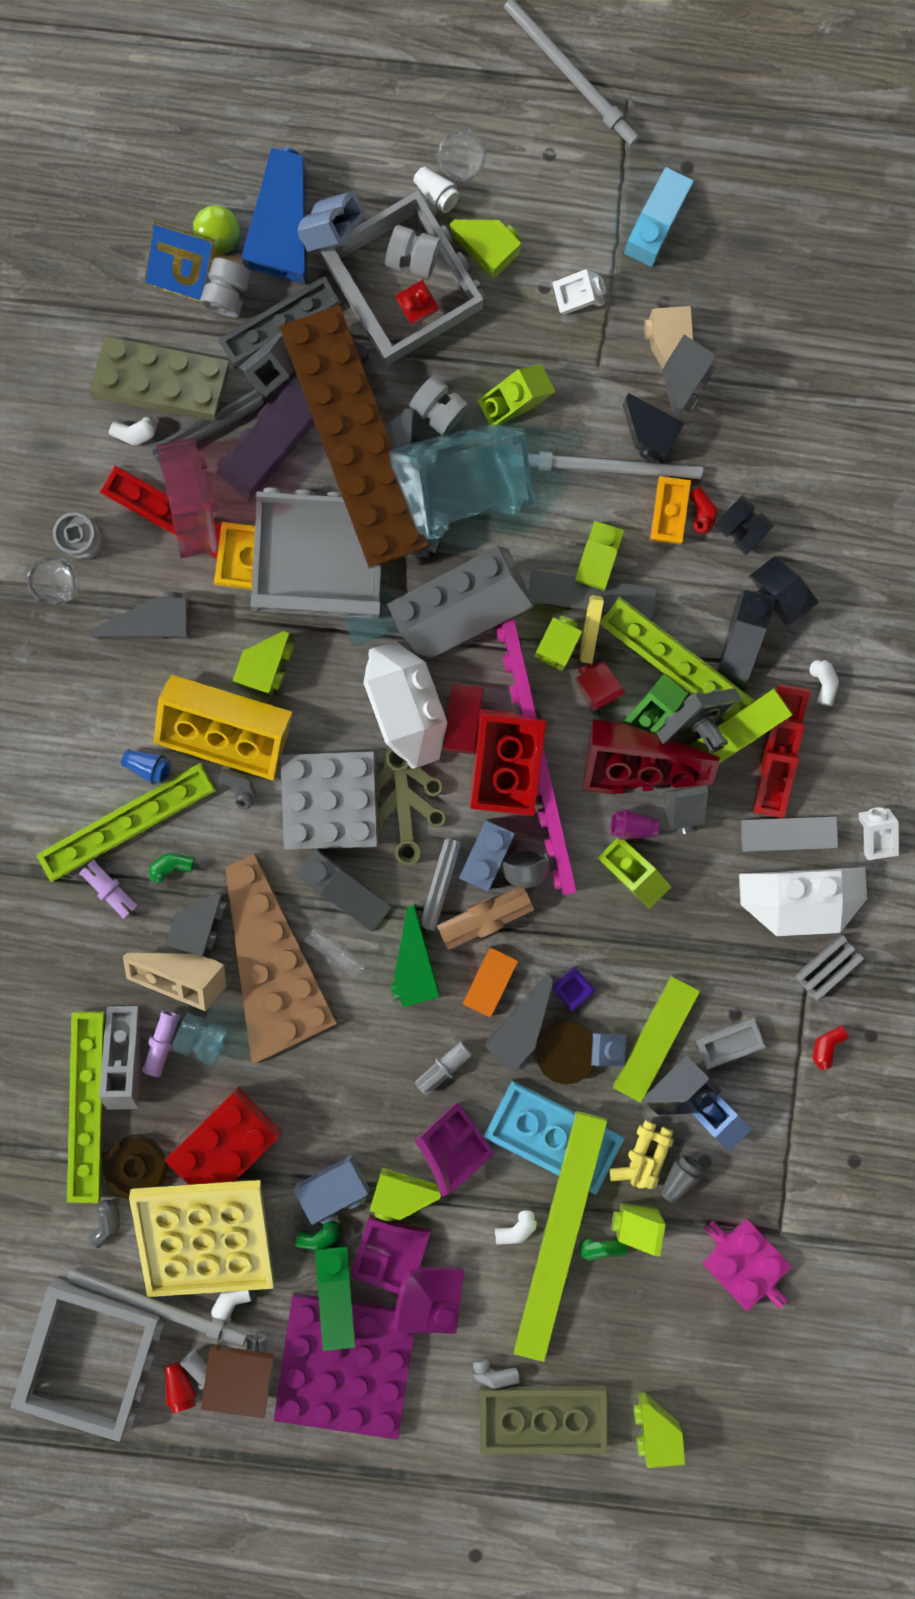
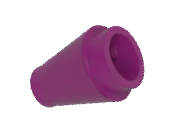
[610,809,659,840]

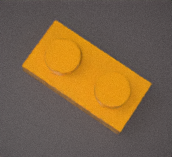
[650,476,691,545]

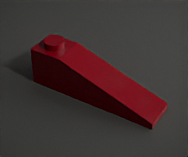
[583,719,720,795]

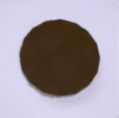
[535,1021,595,1085]
[102,1135,166,1199]

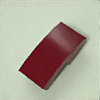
[443,683,484,755]

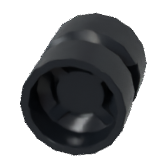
[714,495,775,555]

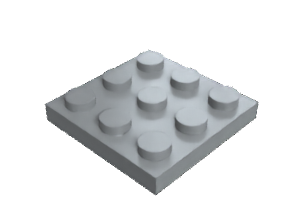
[281,751,379,850]

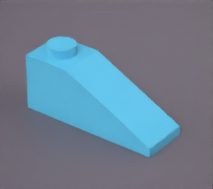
[624,167,694,267]

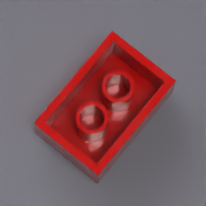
[164,1087,282,1185]

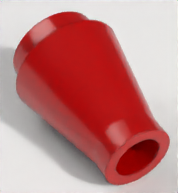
[163,1361,197,1413]

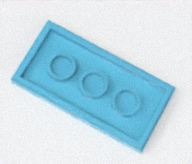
[484,1080,625,1195]

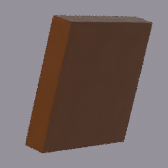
[201,1345,274,1419]

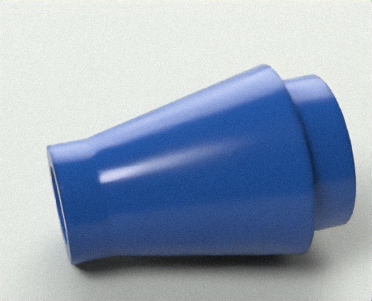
[121,749,171,785]

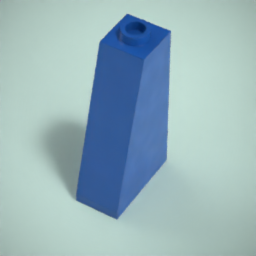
[241,147,307,285]

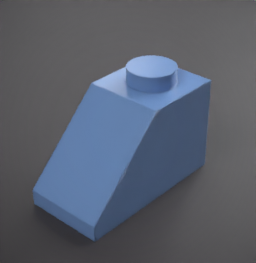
[693,1095,752,1151]

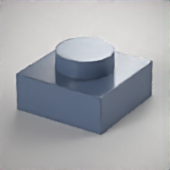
[591,1033,626,1067]

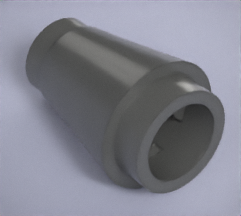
[660,1155,703,1204]

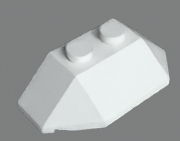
[364,642,447,769]
[739,867,867,936]

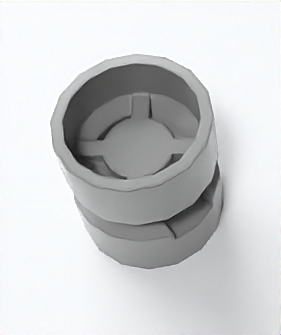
[385,225,441,280]
[199,258,253,318]
[409,375,469,436]
[53,512,104,560]

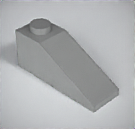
[99,1006,141,1110]

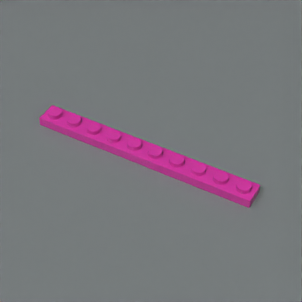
[495,617,576,895]

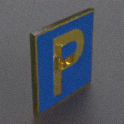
[143,221,215,301]

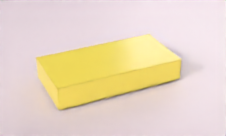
[579,595,604,664]

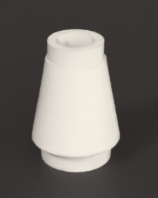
[413,167,460,213]

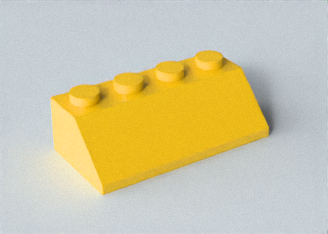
[153,674,292,780]

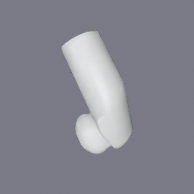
[109,417,157,446]
[810,660,839,707]
[495,1210,537,1245]
[211,1290,252,1326]

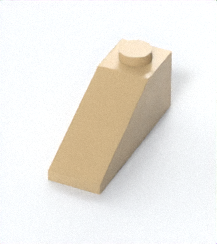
[644,306,697,409]
[123,953,227,1011]

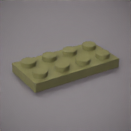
[89,337,230,421]
[480,1386,607,1454]

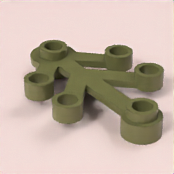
[377,747,446,866]

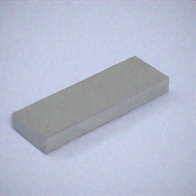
[740,817,838,852]

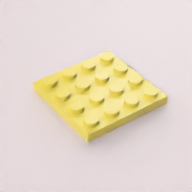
[129,1180,274,1297]

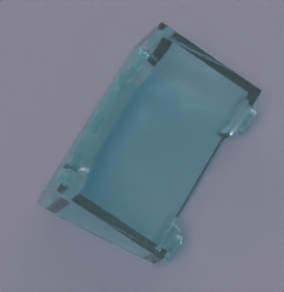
[389,424,534,539]

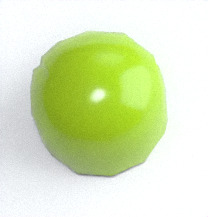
[193,205,241,255]

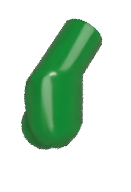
[148,853,195,883]
[295,1220,340,1250]
[578,1238,628,1261]

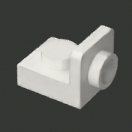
[552,269,606,315]
[859,807,899,860]

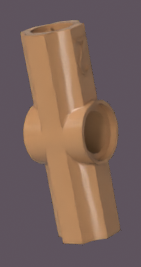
[437,887,534,950]

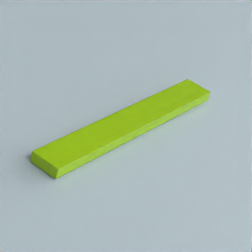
[513,1111,607,1362]

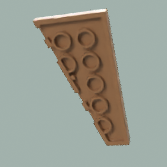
[225,853,337,1065]

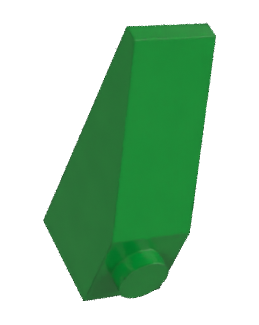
[390,903,440,1008]
[315,1247,355,1351]

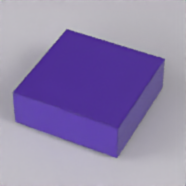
[552,966,595,1011]

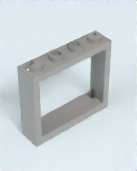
[320,190,485,367]
[10,1277,165,1442]

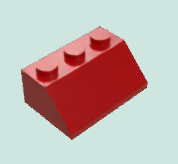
[469,709,546,816]

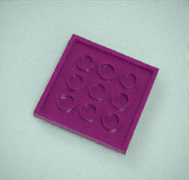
[273,1292,414,1440]

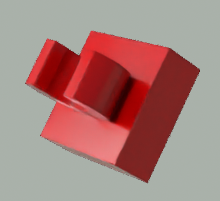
[395,279,439,326]

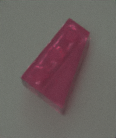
[156,438,219,558]

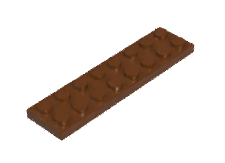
[279,305,429,569]

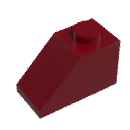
[574,661,625,712]

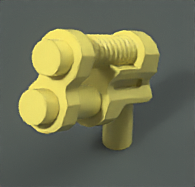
[609,1120,674,1189]

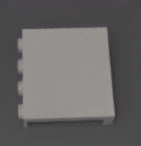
[250,488,381,619]

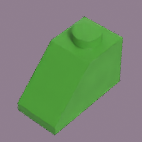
[622,674,688,734]

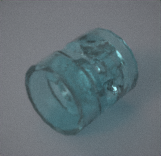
[172,1012,229,1067]

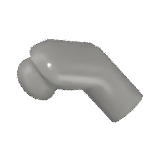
[472,1358,519,1389]

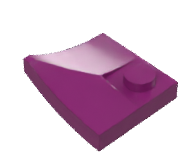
[414,1102,495,1196]
[350,1214,432,1294]
[393,1267,464,1334]

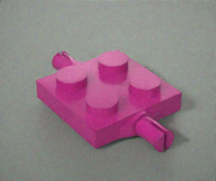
[701,1218,792,1311]

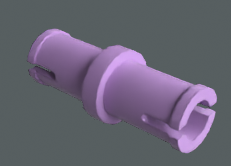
[79,860,138,919]
[142,1010,180,1077]

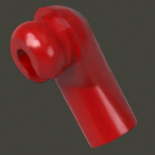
[689,486,717,534]
[812,1025,849,1070]

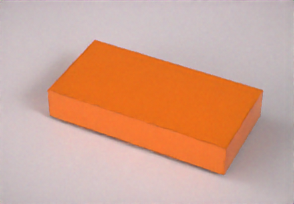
[462,947,518,1018]

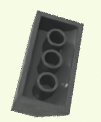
[387,546,535,662]

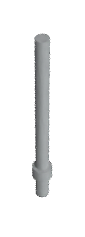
[504,0,639,146]
[513,451,703,479]
[67,1269,248,1347]

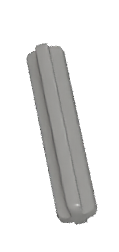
[420,838,460,930]

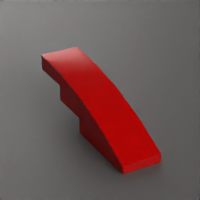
[753,683,810,818]

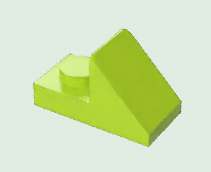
[575,521,624,591]

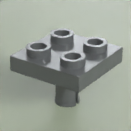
[656,688,742,753]

